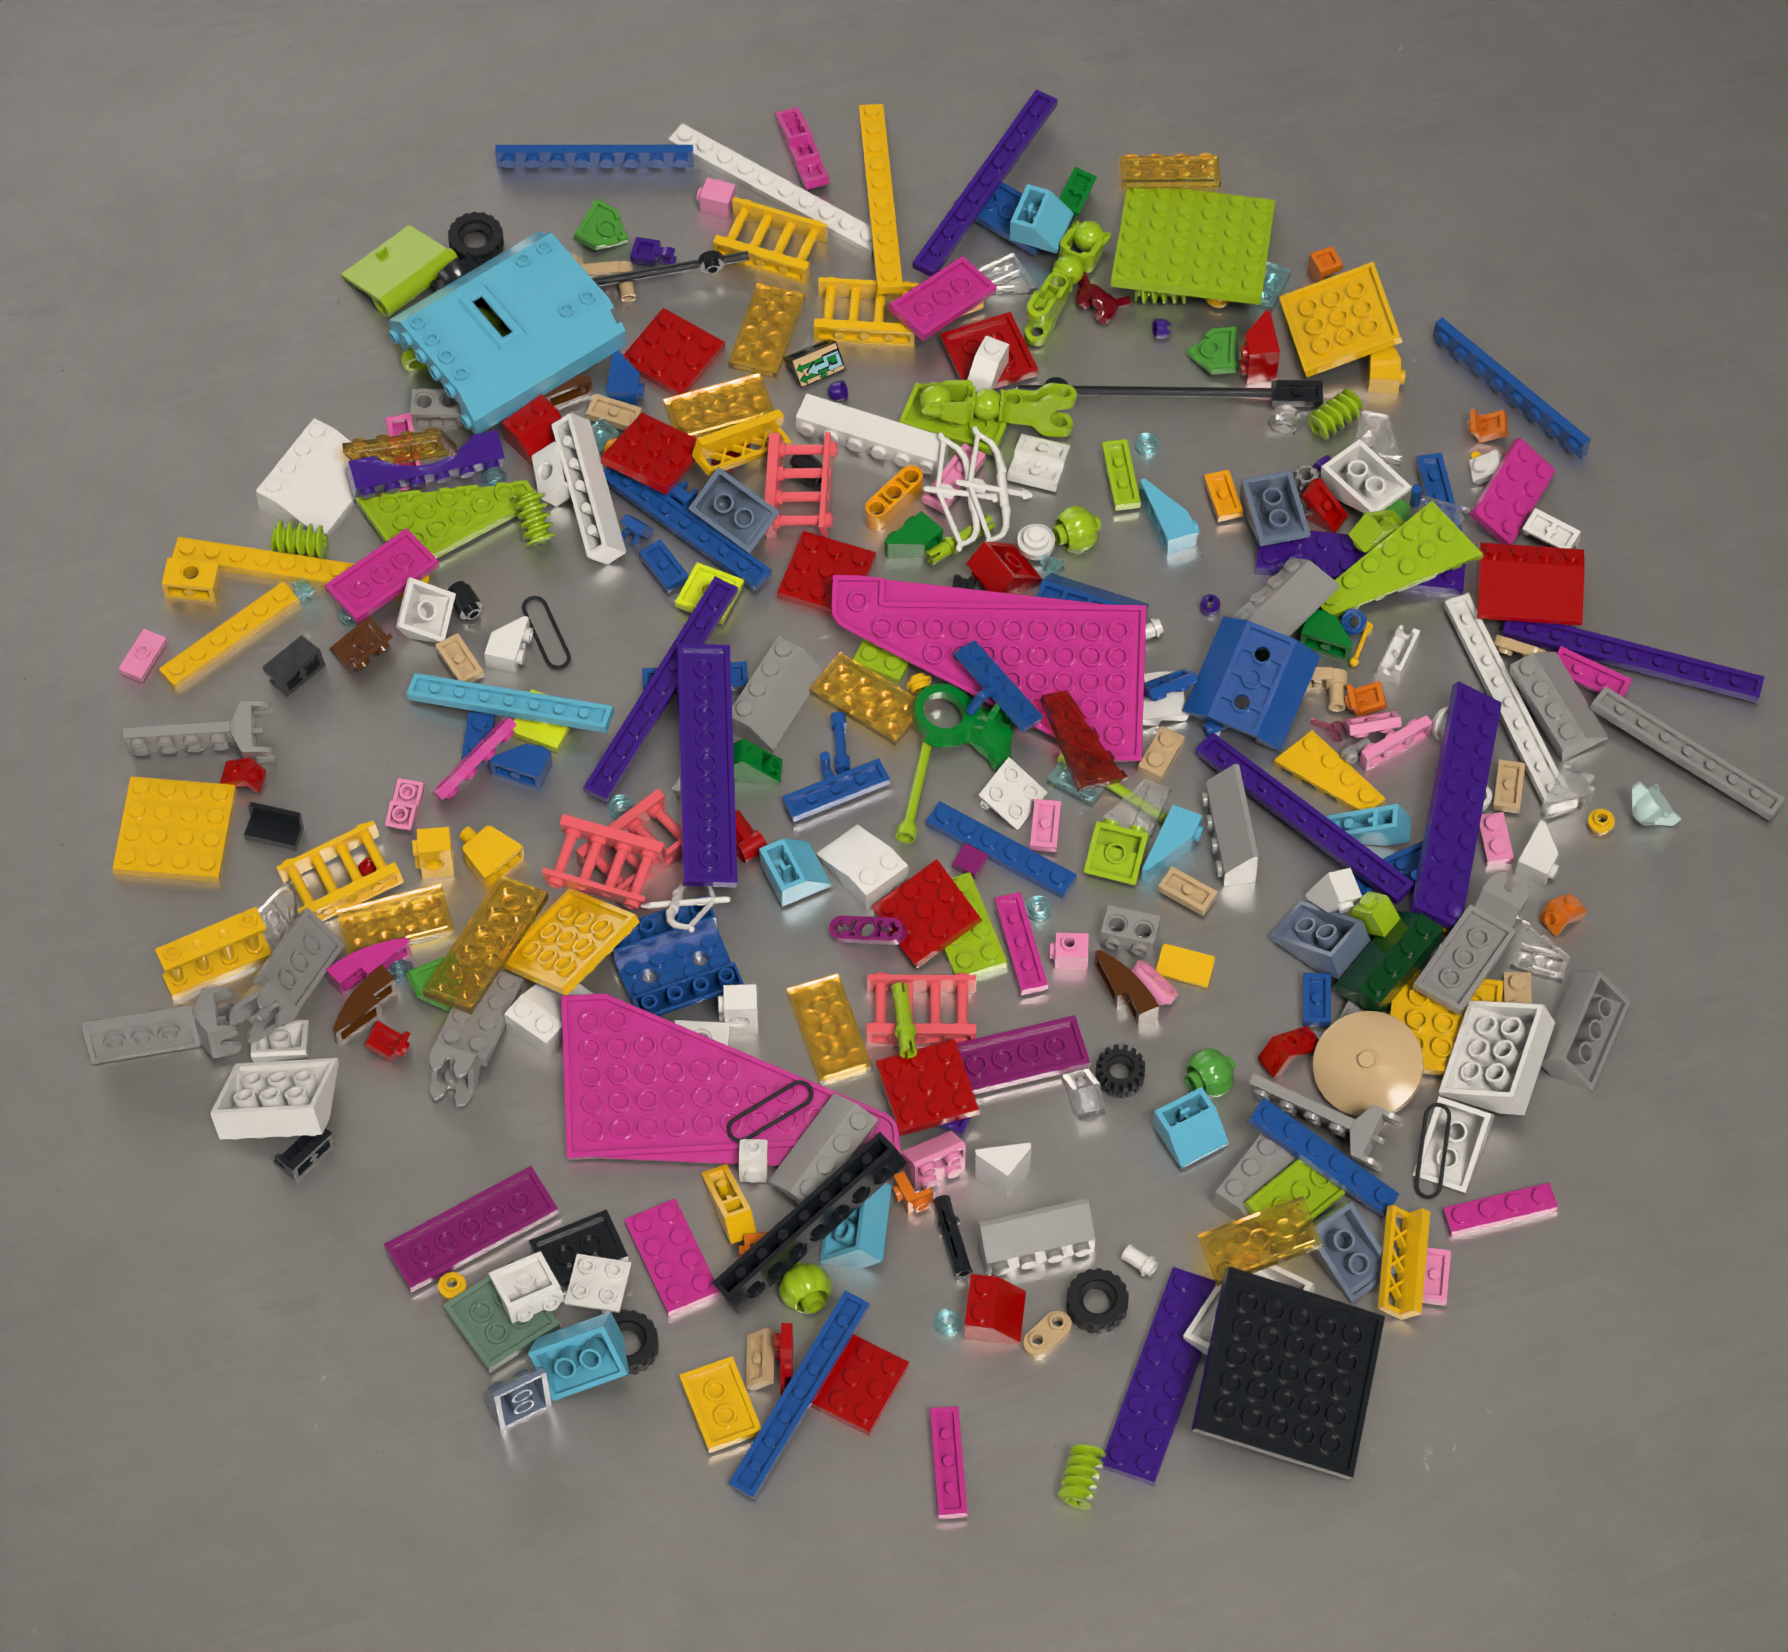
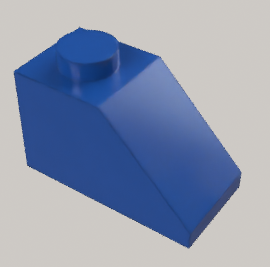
[606,350,645,406]
[490,743,553,791]

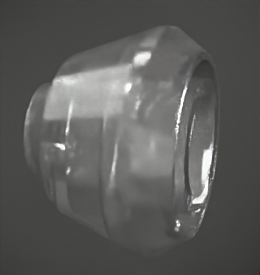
[1267,404,1302,437]

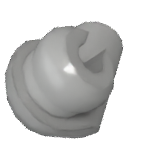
[1340,737,1371,764]

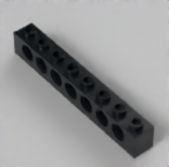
[712,1132,907,1314]

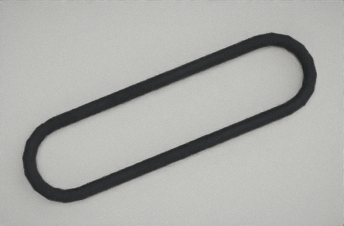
[522,596,571,669]
[727,1080,814,1143]
[1415,1103,1451,1199]

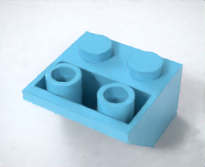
[1010,184,1073,254]
[759,838,831,907]
[1153,1087,1229,1169]

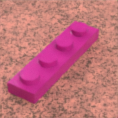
[431,717,517,800]
[994,892,1048,996]
[1442,1182,1558,1237]
[930,1406,967,1519]

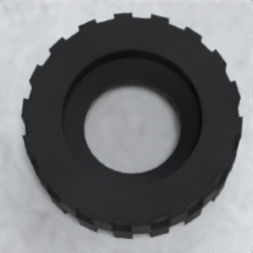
[448,212,504,266]
[1066,1268,1129,1334]
[612,1310,659,1376]

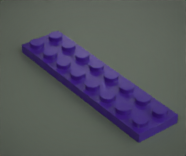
[1256,531,1465,595]
[1101,1267,1218,1486]

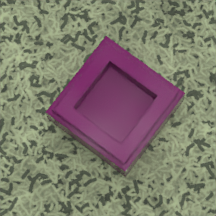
[952,843,988,879]

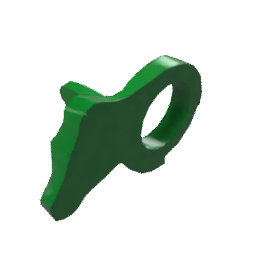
[911,684,1013,771]

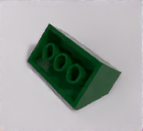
[1333,911,1443,1013]

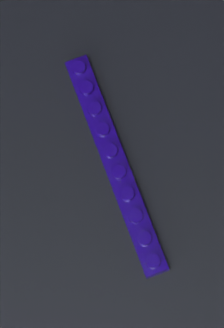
[912,89,1058,277]
[583,576,738,803]
[1502,621,1765,703]
[1195,733,1415,906]

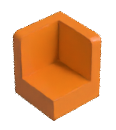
[1307,246,1343,283]

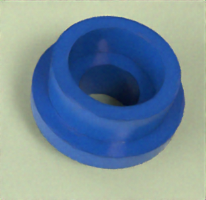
[1341,609,1367,635]

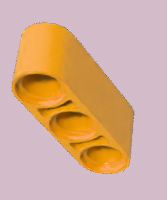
[865,465,923,531]

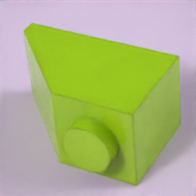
[1348,509,1405,553]
[1349,891,1401,937]

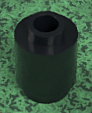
[790,455,823,487]
[447,581,483,620]

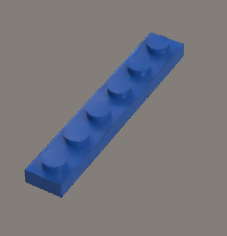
[926,801,1077,899]
[1247,1098,1399,1218]

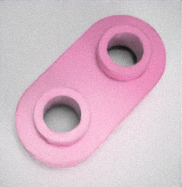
[1131,960,1178,1005]

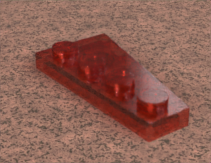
[1040,690,1128,792]

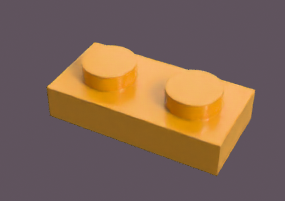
[1204,469,1243,522]

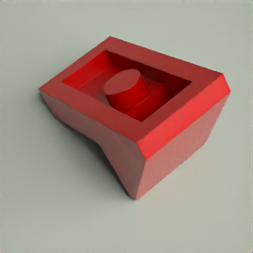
[1300,478,1348,533]

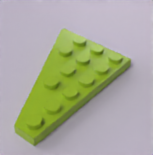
[356,480,540,559]

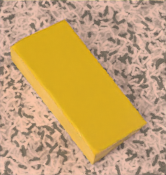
[1156,943,1215,989]

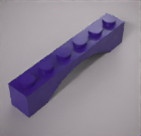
[346,430,505,499]

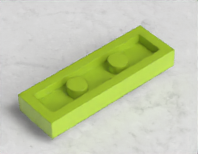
[1101,439,1141,511]

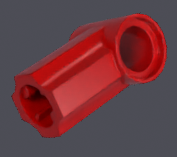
[735,810,767,863]

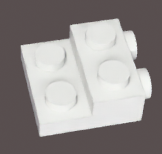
[489,1251,564,1323]

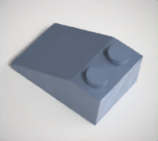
[688,467,780,554]
[1240,471,1311,546]
[1269,900,1371,979]
[1297,1201,1396,1303]
[484,1367,552,1431]

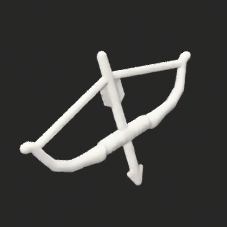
[955,426,1033,542]
[923,432,999,552]
[640,882,730,933]

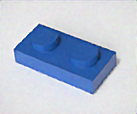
[639,539,689,593]
[1144,668,1198,701]
[461,712,496,765]
[1303,973,1331,1027]

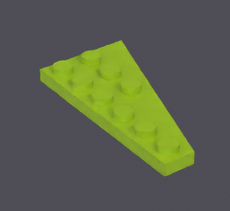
[1319,501,1484,617]

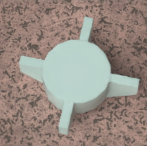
[1631,781,1681,826]

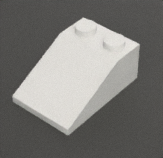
[1321,439,1412,513]
[816,824,908,911]
[504,983,594,1058]
[1413,1096,1495,1193]

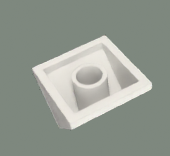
[396,577,456,643]
[251,1020,310,1063]
[974,1142,1031,1200]

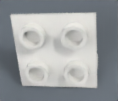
[978,757,1048,830]
[564,1254,632,1315]

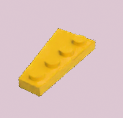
[1273,730,1386,811]

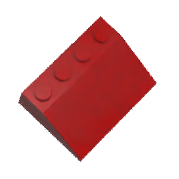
[1477,542,1585,626]

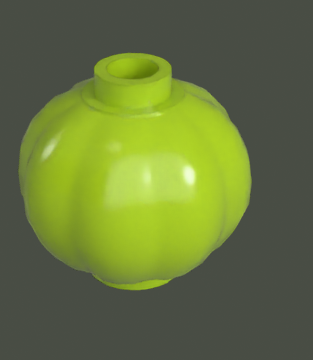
[1052,505,1102,554]
[779,1262,832,1314]

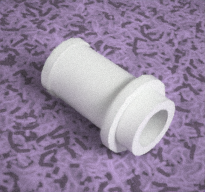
[1146,618,1164,640]
[1121,1244,1158,1277]

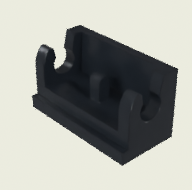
[262,635,326,697]
[274,1128,335,1182]

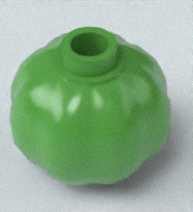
[1184,1048,1236,1099]

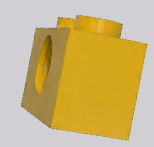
[162,557,222,602]
[412,827,455,879]

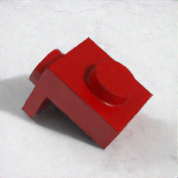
[220,757,266,793]
[363,1021,411,1062]

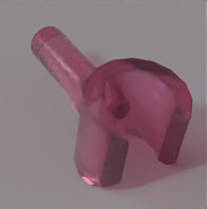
[1310,718,1347,742]

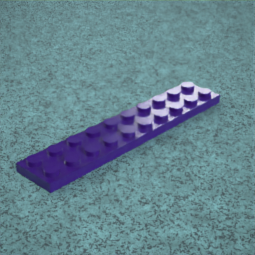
[676,643,738,887]
[1410,681,1502,930]

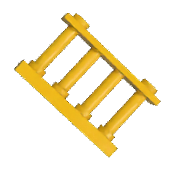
[713,197,827,285]
[814,277,919,347]
[276,820,404,922]
[155,907,272,1001]

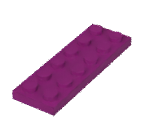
[956,1015,1090,1095]
[384,1166,559,1293]

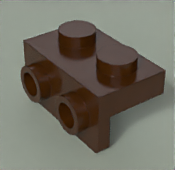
[329,616,393,673]

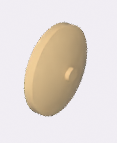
[1313,1011,1424,1119]

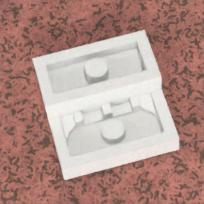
[1007,434,1070,492]
[1143,671,1190,726]

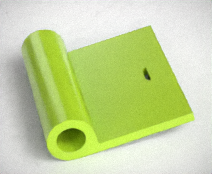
[341,224,458,318]

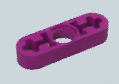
[829,916,907,945]

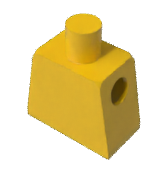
[459,825,524,891]

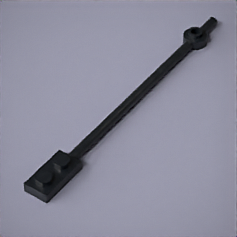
[473,250,749,309]
[1018,377,1323,407]

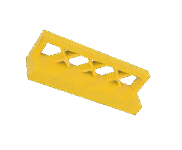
[692,409,792,477]
[1378,1205,1431,1320]

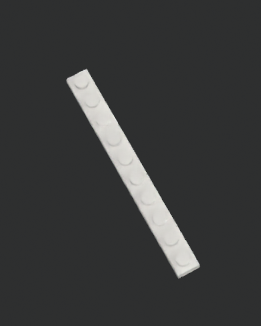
[668,123,874,257]
[1444,593,1576,818]

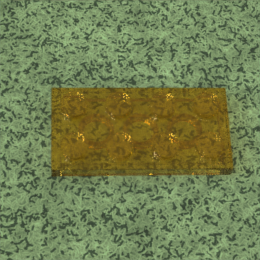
[1119,153,1221,188]
[728,283,806,379]
[663,373,774,438]
[342,427,458,464]
[810,652,926,746]
[336,884,455,955]
[787,974,872,1086]
[1197,1196,1323,1286]

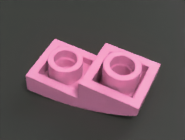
[385,778,425,831]

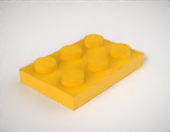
[679,1356,761,1453]

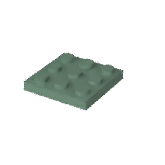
[443,1260,561,1373]

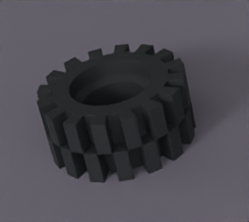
[1095,1044,1145,1098]

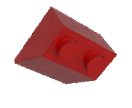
[1239,310,1280,384]
[502,394,562,467]
[966,541,1043,595]
[964,1274,1026,1345]

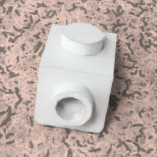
[1469,450,1504,486]
[739,1139,768,1183]

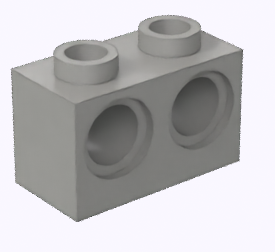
[410,388,464,429]
[1100,905,1161,957]

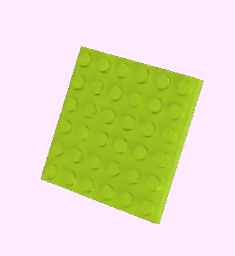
[1111,182,1276,305]

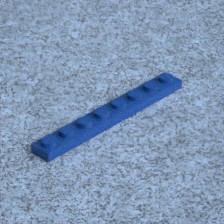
[495,145,694,169]
[1433,317,1591,459]
[604,467,772,592]
[728,1290,870,1500]

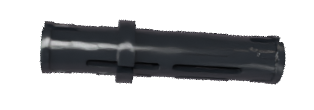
[933,1195,973,1278]

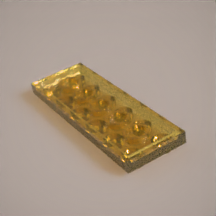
[423,875,549,1014]

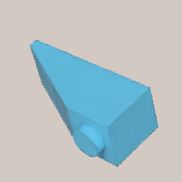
[1139,478,1200,555]
[1326,804,1411,846]
[1141,805,1205,883]

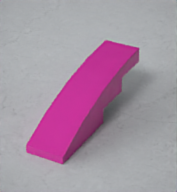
[775,107,830,190]

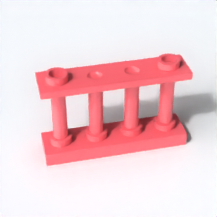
[765,432,838,538]
[576,789,682,905]
[542,814,667,911]
[866,972,976,1046]

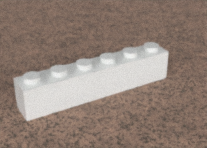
[795,393,950,476]
[552,413,626,564]

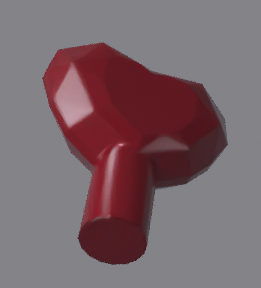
[1075,271,1107,309]
[1091,291,1131,324]

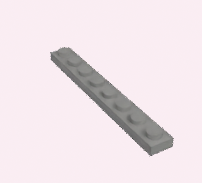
[1590,686,1786,821]

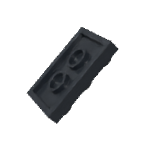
[529,1209,629,1288]

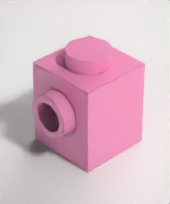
[697,178,736,218]
[1050,932,1088,970]

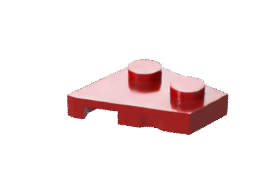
[775,1323,794,1396]

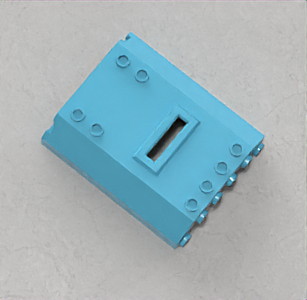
[388,231,627,434]

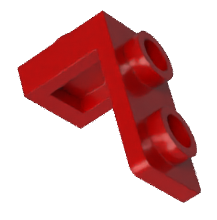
[1257,1026,1319,1078]

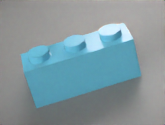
[820,1183,892,1268]
[528,1311,629,1401]

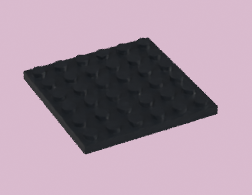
[1191,1266,1385,1480]

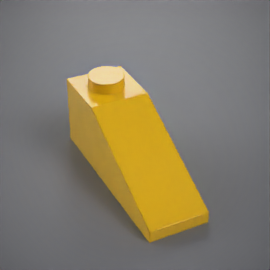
[1368,346,1405,394]
[701,1164,757,1244]

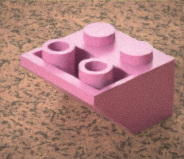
[901,1131,966,1191]

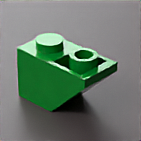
[884,511,943,558]
[733,738,783,784]

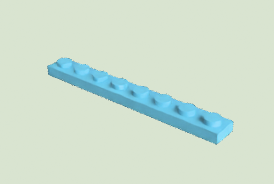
[406,673,614,733]

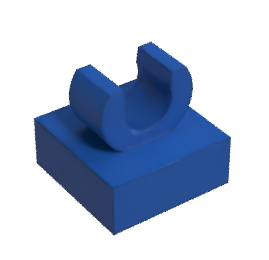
[667,481,698,512]
[620,514,655,546]

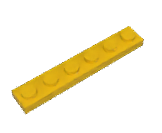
[158,581,300,691]

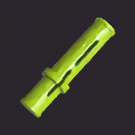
[924,514,996,566]
[891,982,917,1059]

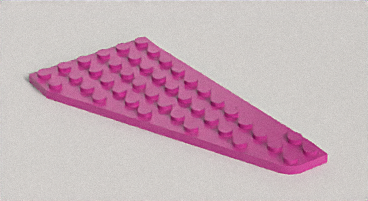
[832,575,1147,763]
[561,994,900,1167]

